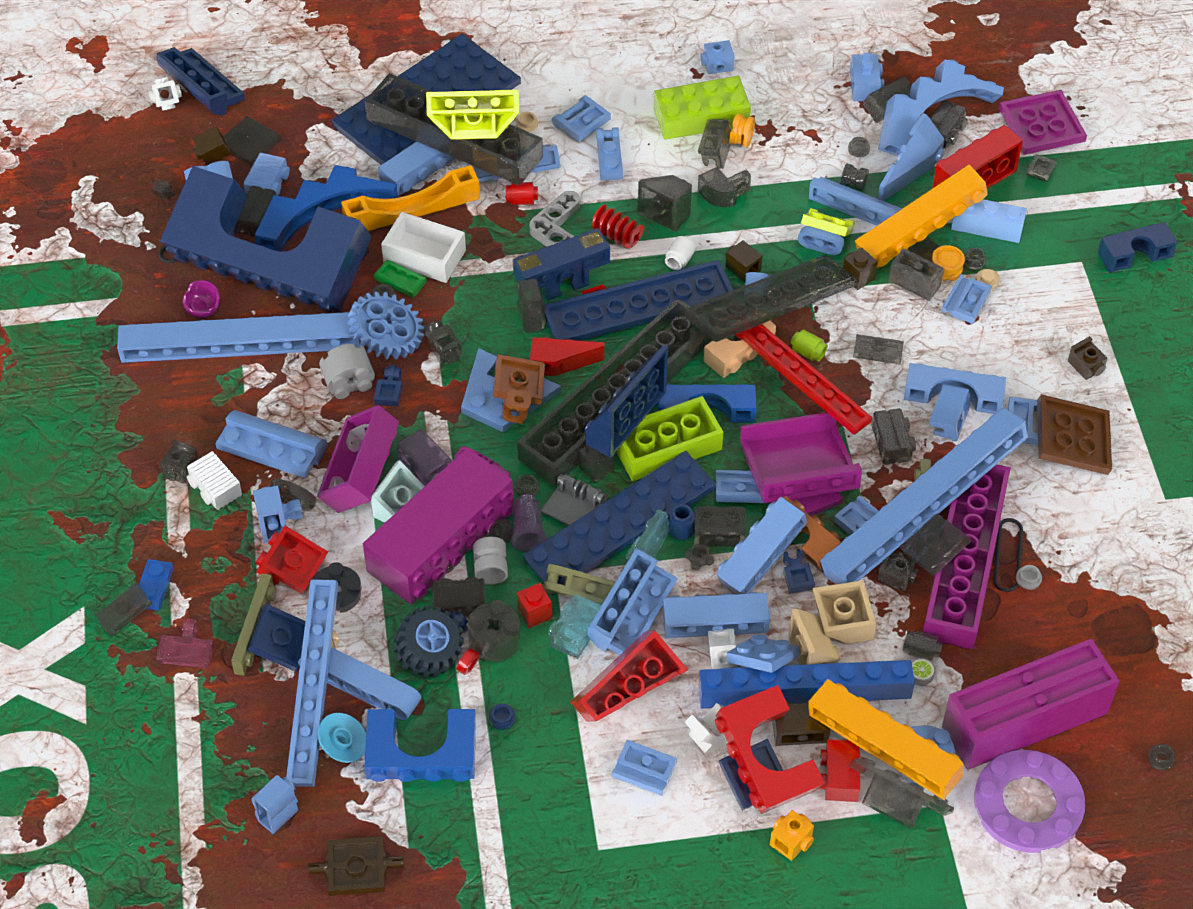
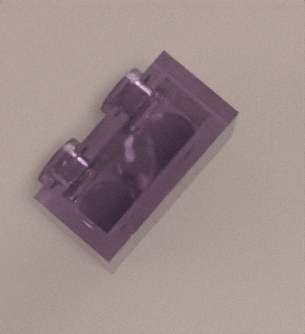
[397,428,452,486]

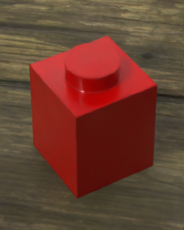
[517,583,552,628]

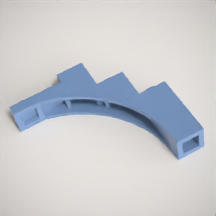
[878,59,1004,156]

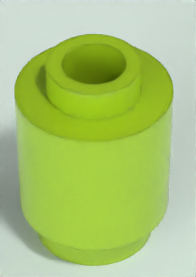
[791,329,828,362]

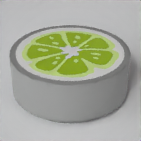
[912,658,935,685]

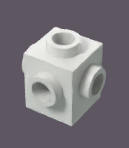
[148,77,182,111]

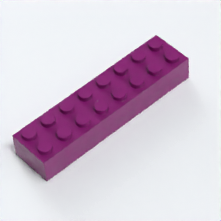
[922,464,1011,649]

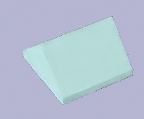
[371,460,425,522]

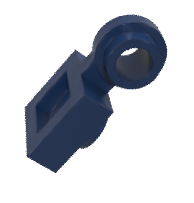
[374,364,403,407]

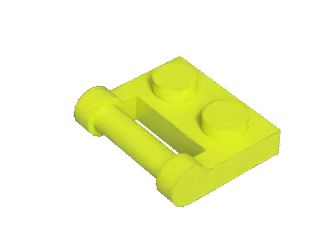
[801,208,855,236]

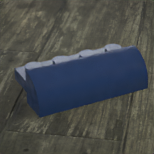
[156,47,245,115]

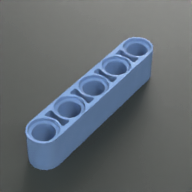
[298,647,422,720]

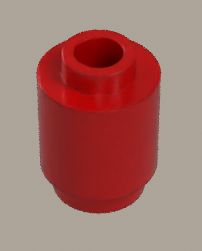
[506,182,538,205]

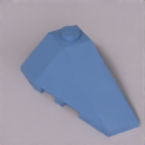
[878,113,945,201]

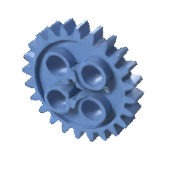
[347,291,425,360]

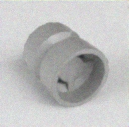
[473,537,508,585]

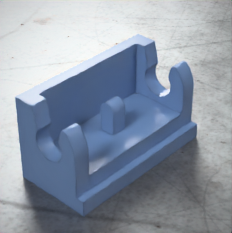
[929,385,971,441]

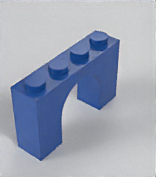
[364,709,476,782]

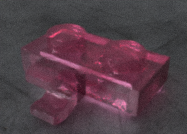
[156,618,214,668]

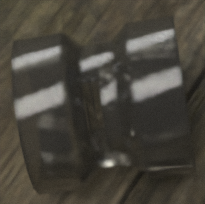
[840,163,869,191]

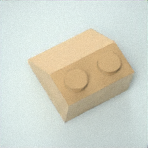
[812,580,876,644]
[788,609,840,665]

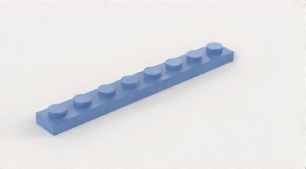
[286,580,338,787]

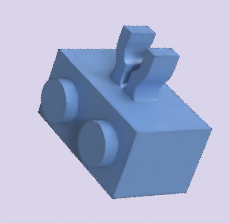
[850,53,884,101]
[253,486,303,544]

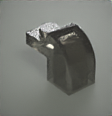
[698,167,751,207]

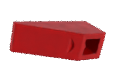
[530,337,605,376]

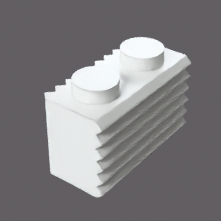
[187,451,242,510]

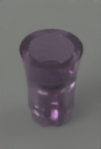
[511,494,547,552]

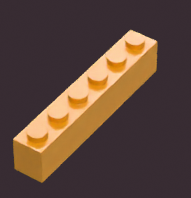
[855,165,988,269]
[808,679,963,800]

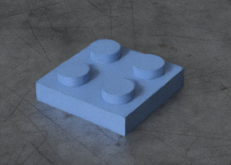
[727,635,800,673]

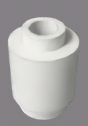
[665,236,696,270]

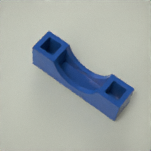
[657,384,756,423]

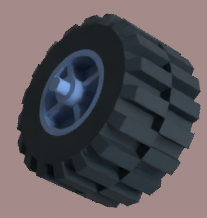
[393,606,464,679]

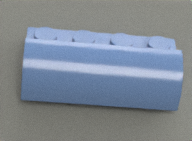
[216,410,328,478]
[588,548,678,655]

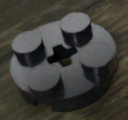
[309,562,362,613]

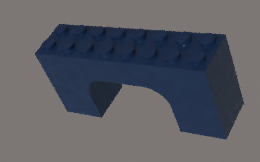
[160,166,372,312]

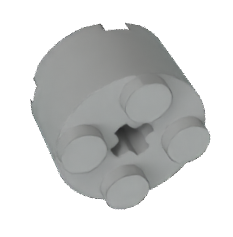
[319,344,375,399]

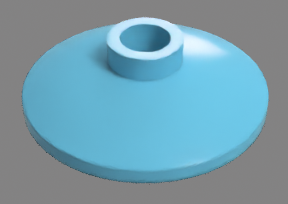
[317,713,366,763]

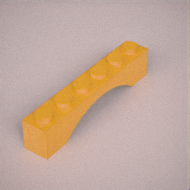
[341,165,480,231]

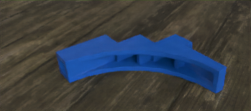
[255,165,398,252]

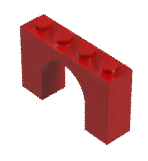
[715,685,825,814]

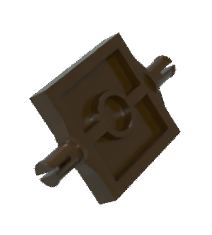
[308,836,404,896]

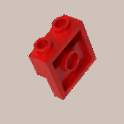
[256,526,329,594]

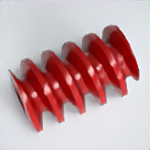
[592,204,645,249]

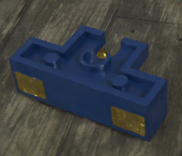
[513,228,610,301]

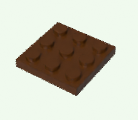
[1037,394,1112,475]

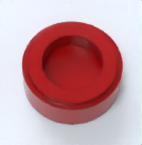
[456,648,479,675]

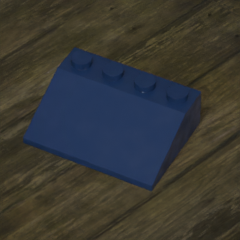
[585,345,668,458]

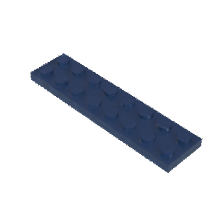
[542,260,735,341]
[523,451,716,595]

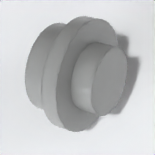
[1016,565,1042,590]

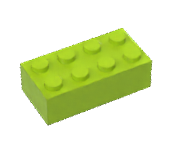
[654,75,751,140]
[616,396,723,482]

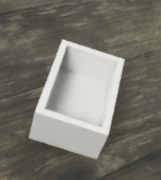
[381,212,466,283]

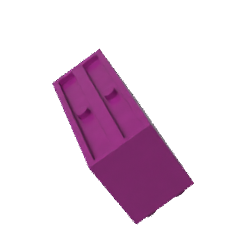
[362,448,514,605]
[942,638,1119,770]

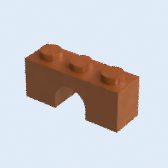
[784,496,842,573]

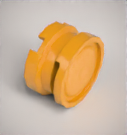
[729,114,755,148]
[930,245,965,282]

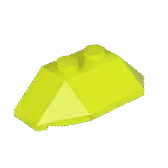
[426,90,519,140]

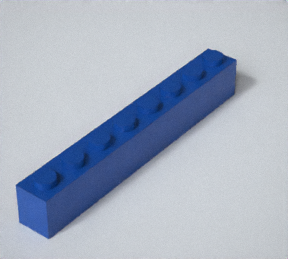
[698,660,915,709]

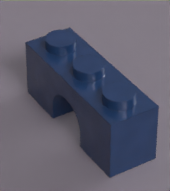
[1098,222,1177,273]

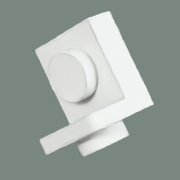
[708,629,738,669]

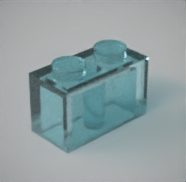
[548,594,601,659]

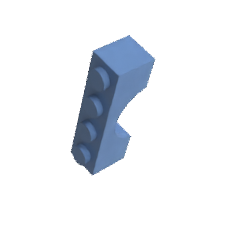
[904,363,1006,414]

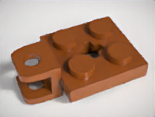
[493,354,545,424]

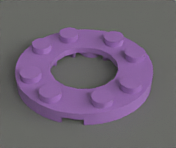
[974,750,1085,853]

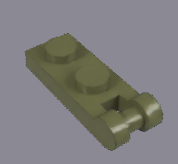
[543,564,616,606]

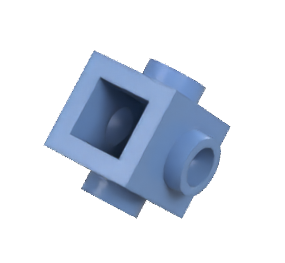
[700,40,734,74]

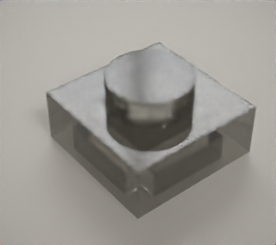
[1026,154,1057,182]

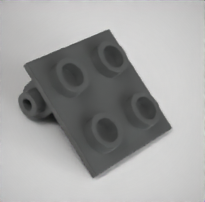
[541,473,609,525]

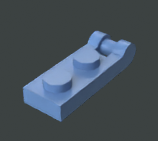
[596,127,623,180]

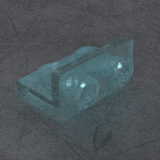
[625,510,670,562]

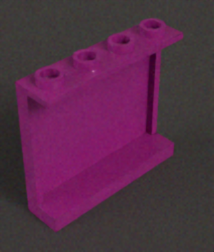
[740,412,862,503]

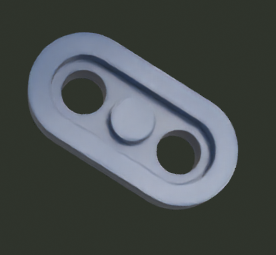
[798,226,845,255]

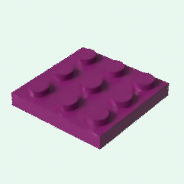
[999,90,1087,155]

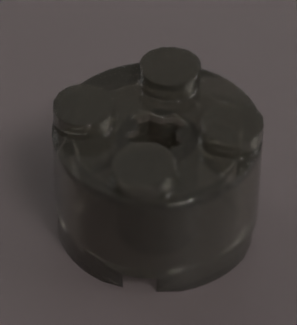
[468,600,520,663]

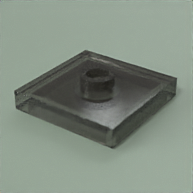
[224,116,281,166]
[900,514,971,576]

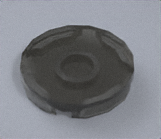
[268,479,317,511]

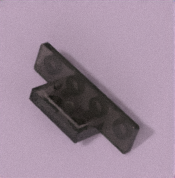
[849,757,955,828]

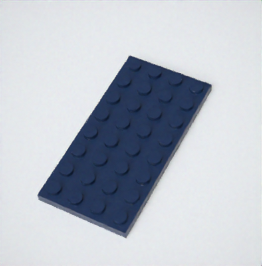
[331,33,521,165]

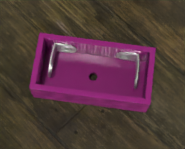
[317,405,399,513]

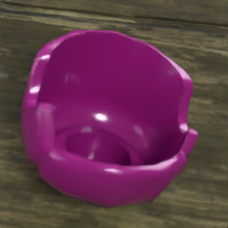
[183,280,220,318]

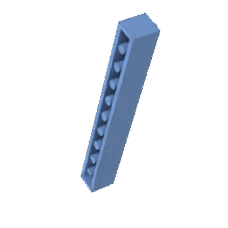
[117,312,360,363]
[820,408,1028,584]

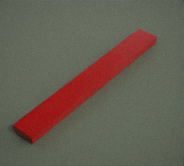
[720,304,872,435]

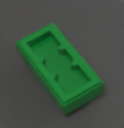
[374,260,426,298]

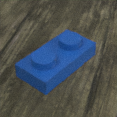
[133,559,174,611]

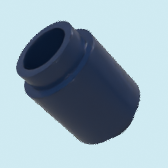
[669,504,695,540]

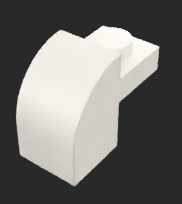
[685,703,728,753]

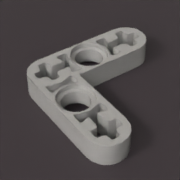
[529,191,580,246]

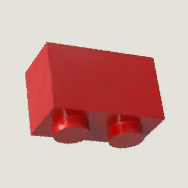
[820,739,860,802]

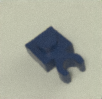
[783,549,815,594]

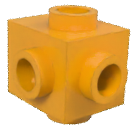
[770,810,814,861]

